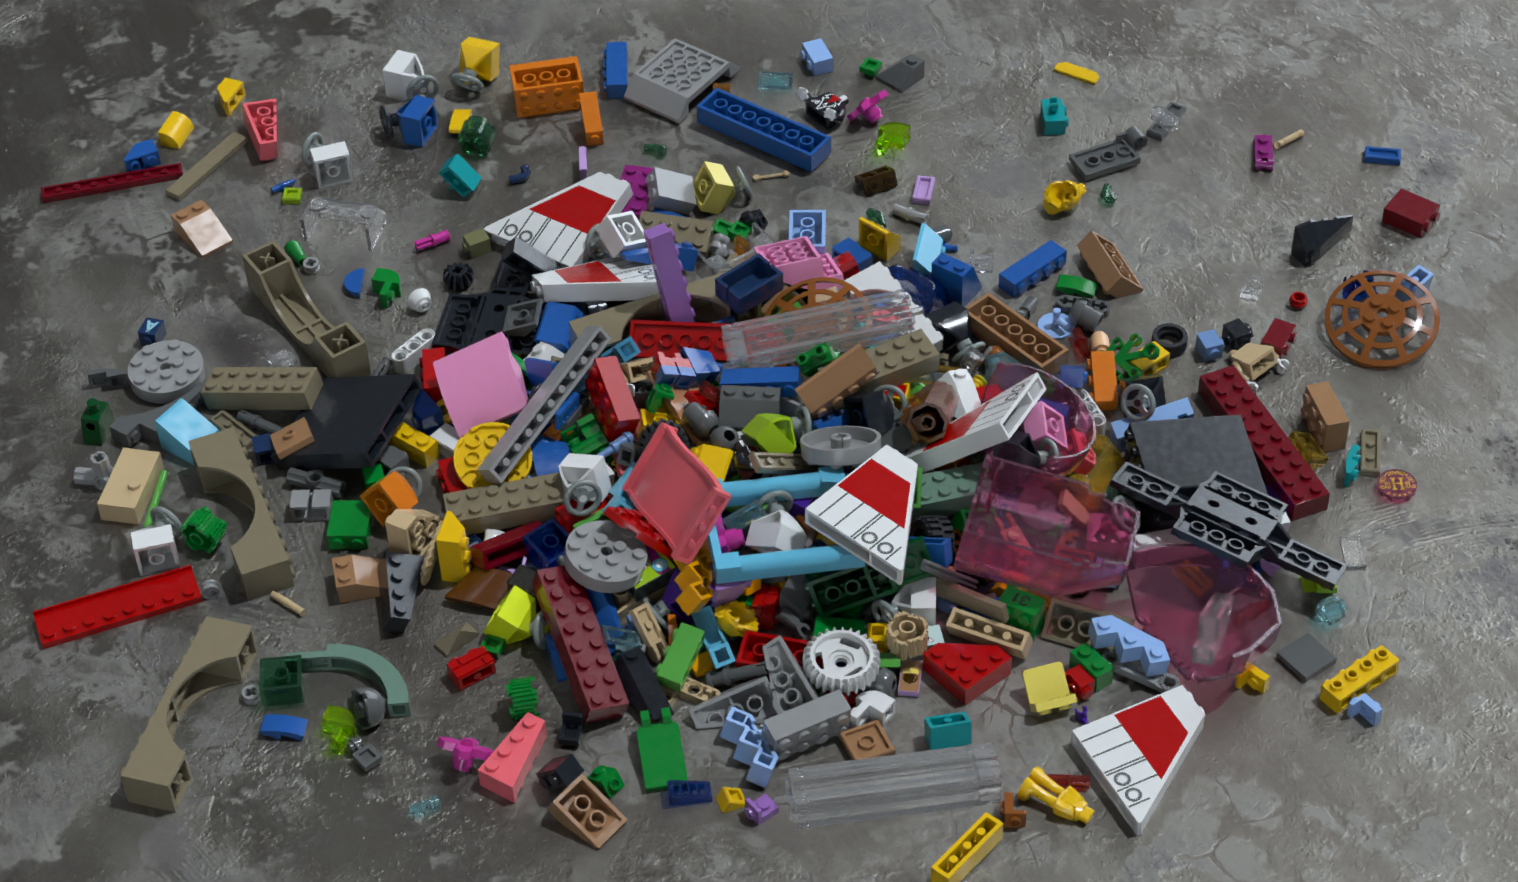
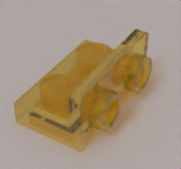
[1288,431,1329,465]

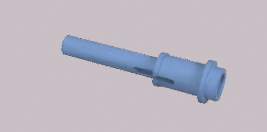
[597,431,635,459]

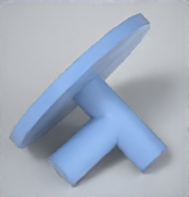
[1037,308,1075,340]

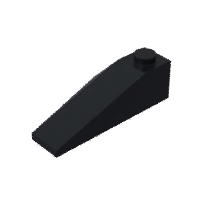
[614,646,674,723]

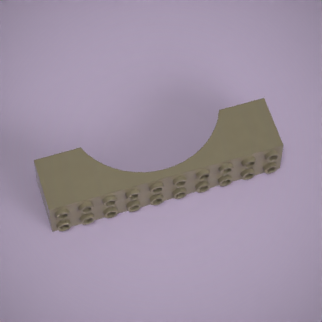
[242,240,371,378]
[569,271,762,355]
[188,427,296,601]
[120,616,258,812]

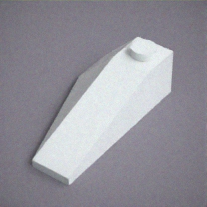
[938,369,981,419]

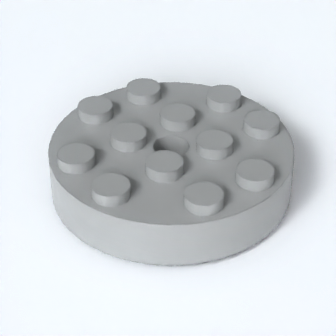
[128,339,206,404]
[800,426,882,469]
[563,520,647,593]

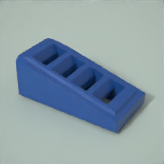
[555,391,579,430]

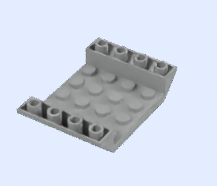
[624,38,740,124]

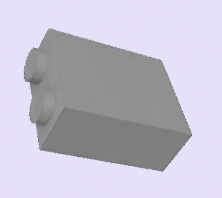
[646,167,697,215]

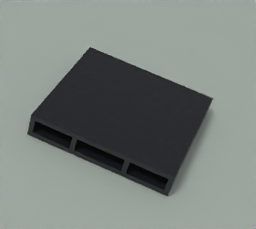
[271,374,422,470]
[1124,415,1268,531]

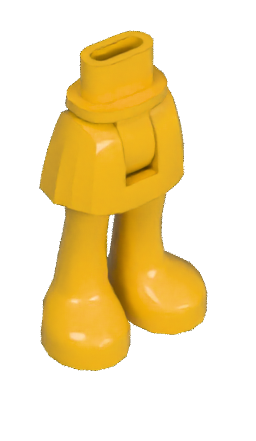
[1017,766,1095,824]

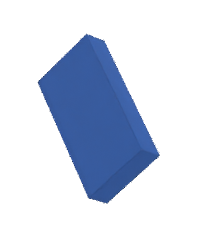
[1364,146,1401,165]

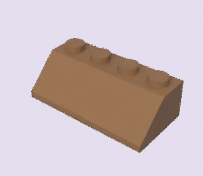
[1076,230,1144,298]
[795,343,878,419]

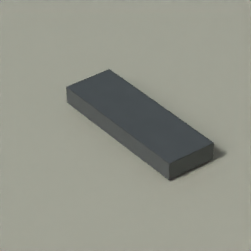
[1146,102,1186,141]

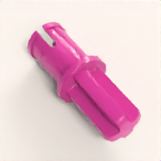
[414,229,451,250]

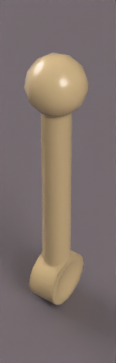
[753,170,790,182]

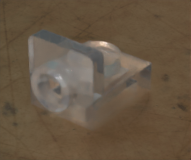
[266,348,298,367]

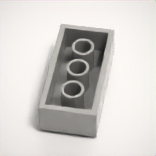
[763,689,851,760]

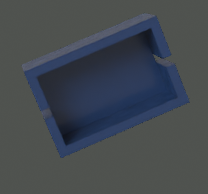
[715,253,783,316]

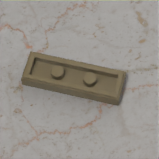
[208,410,257,450]
[1360,428,1381,477]

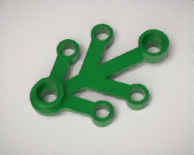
[1105,333,1160,384]

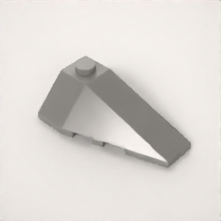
[763,635,819,714]
[689,675,778,729]

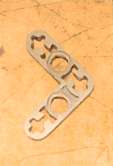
[650,677,720,723]

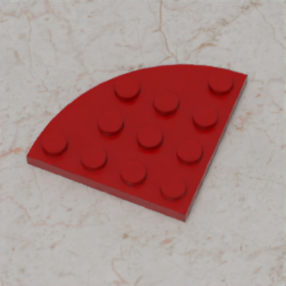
[603,506,673,559]

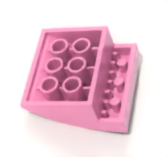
[753,236,844,289]
[433,331,529,438]

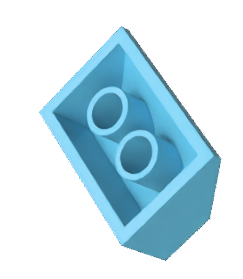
[912,223,946,289]

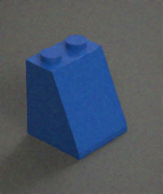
[931,253,982,307]

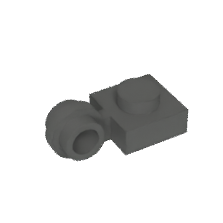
[346,737,382,772]

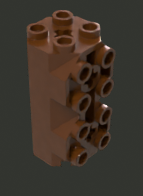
[900,381,959,445]

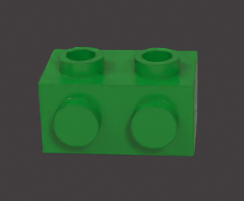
[1069,642,1113,693]

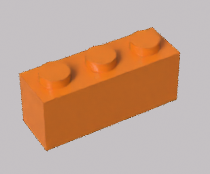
[1087,351,1118,411]

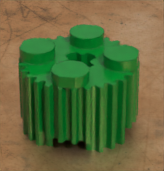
[179,507,227,554]
[505,676,541,721]

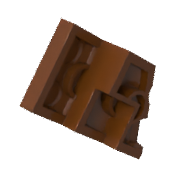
[445,567,516,611]

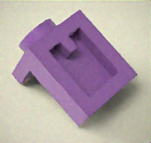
[744,794,779,825]

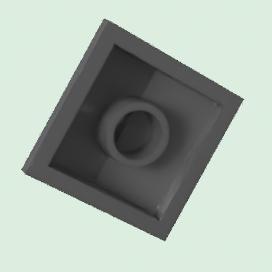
[502,298,543,337]

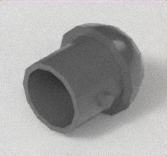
[1068,300,1104,332]
[681,402,719,438]
[707,426,739,453]
[858,667,897,697]

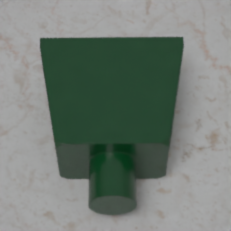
[81,398,115,446]

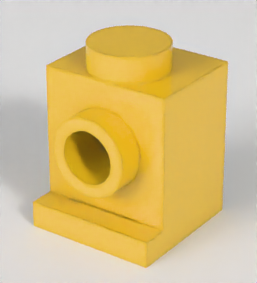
[867,623,889,653]

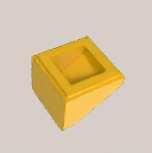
[716,787,745,813]

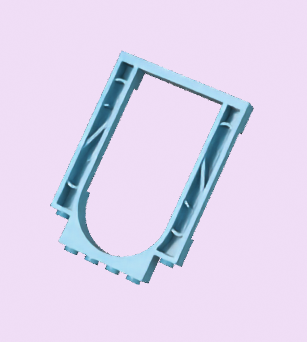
[707,467,865,584]

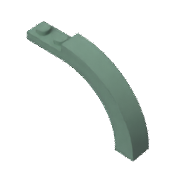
[285,644,411,717]

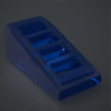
[667,780,713,807]

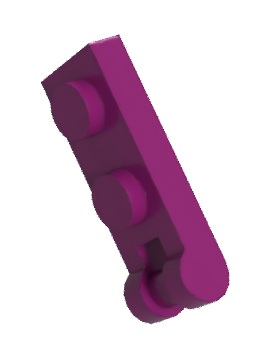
[1254,134,1274,170]

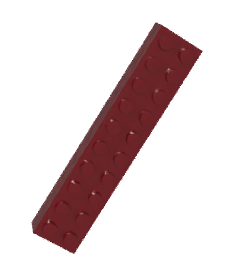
[1198,365,1330,521]

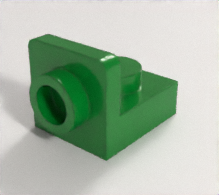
[645,383,675,414]

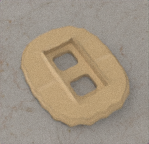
[419,520,443,586]

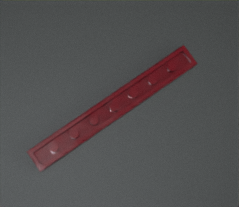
[41,163,183,203]

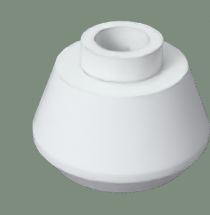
[407,288,432,312]

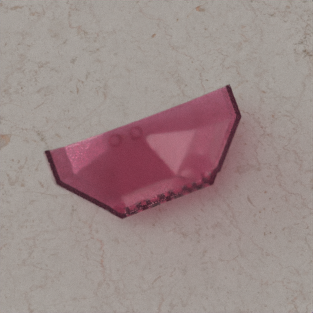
[1125,544,1282,683]

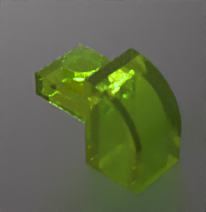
[876,122,911,156]
[321,705,357,755]

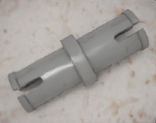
[891,203,928,224]

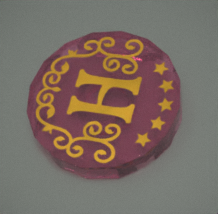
[1377,469,1417,503]

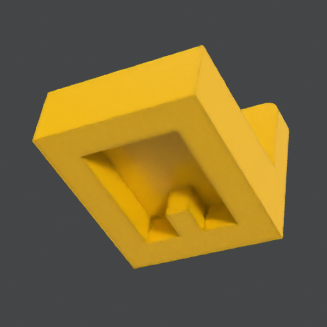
[1235,663,1270,694]

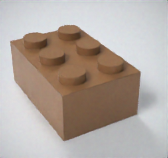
[1301,381,1350,453]

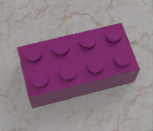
[620,165,654,221]

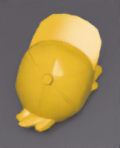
[1043,180,1087,215]
[714,600,759,638]

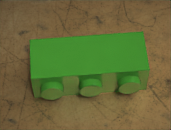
[655,622,705,692]

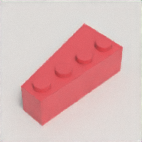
[242,98,277,161]
[478,712,547,803]

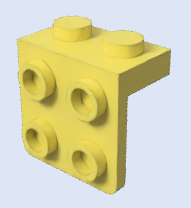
[1022,662,1077,715]

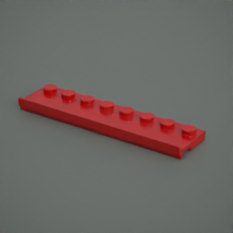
[33,565,203,650]

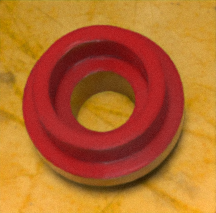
[1289,292,1308,309]

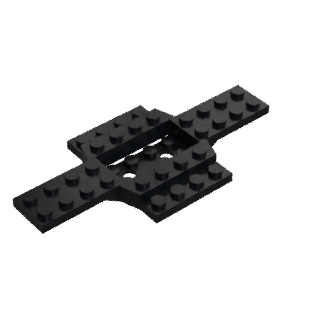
[432,255,546,359]
[1109,462,1348,591]

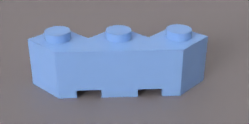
[1088,615,1170,677]
[720,706,778,788]

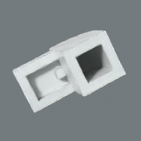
[850,691,896,729]

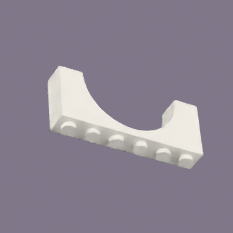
[842,261,944,352]

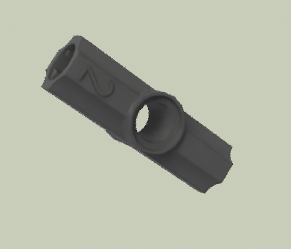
[286,467,346,498]

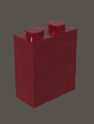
[1382,188,1441,238]

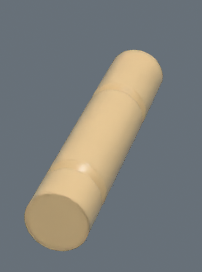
[1273,129,1305,150]
[270,591,306,617]

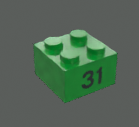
[997,585,1046,643]

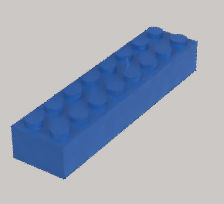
[697,88,831,172]

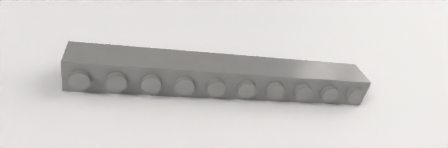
[477,325,612,483]

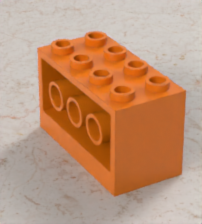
[509,56,584,118]

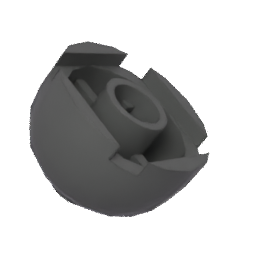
[347,687,387,730]

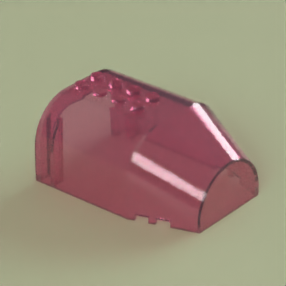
[953,454,1141,598]

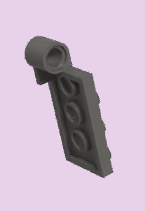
[1069,126,1148,181]

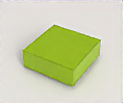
[282,188,303,204]

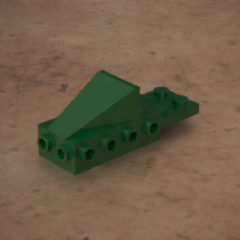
[803,536,934,618]

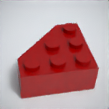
[923,643,1012,706]

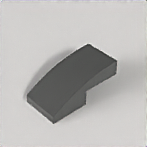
[87,368,129,390]

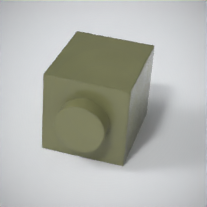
[462,228,491,259]

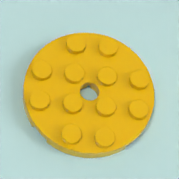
[453,422,532,489]

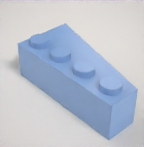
[1110,397,1194,452]

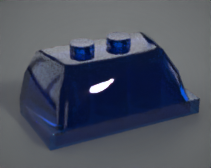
[888,264,948,313]

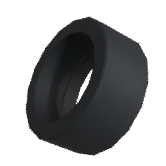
[1151,323,1188,358]

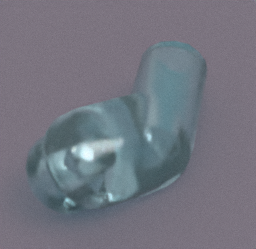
[409,795,442,814]

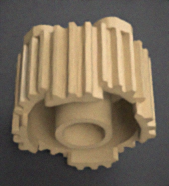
[886,611,928,661]

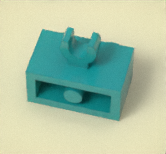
[1040,97,1069,135]
[438,153,482,197]
[924,711,972,750]

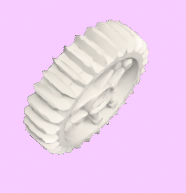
[802,627,880,696]

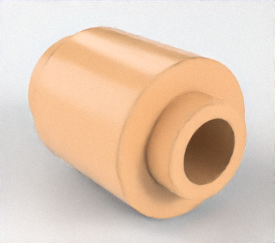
[1090,331,1110,351]

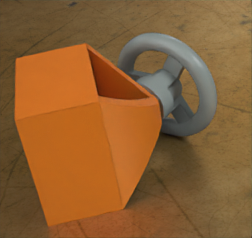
[359,466,422,527]

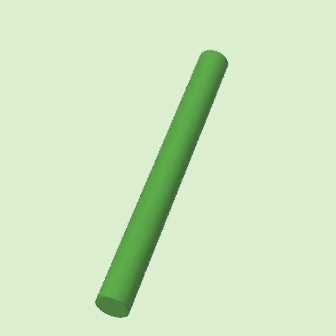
[142,470,168,529]

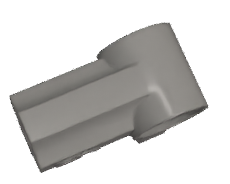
[74,451,113,490]

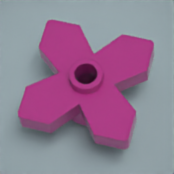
[847,89,888,124]
[715,515,745,553]
[437,737,494,772]

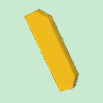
[1054,62,1099,85]

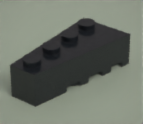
[378,551,424,633]

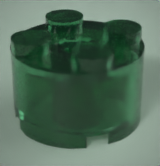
[457,116,497,156]

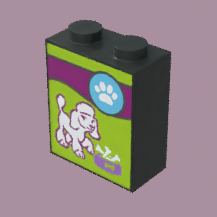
[627,545,678,602]

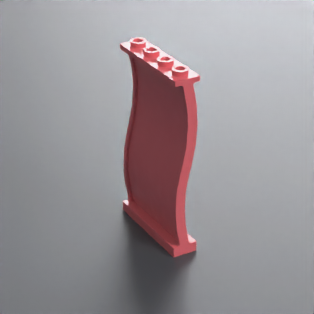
[621,422,732,564]

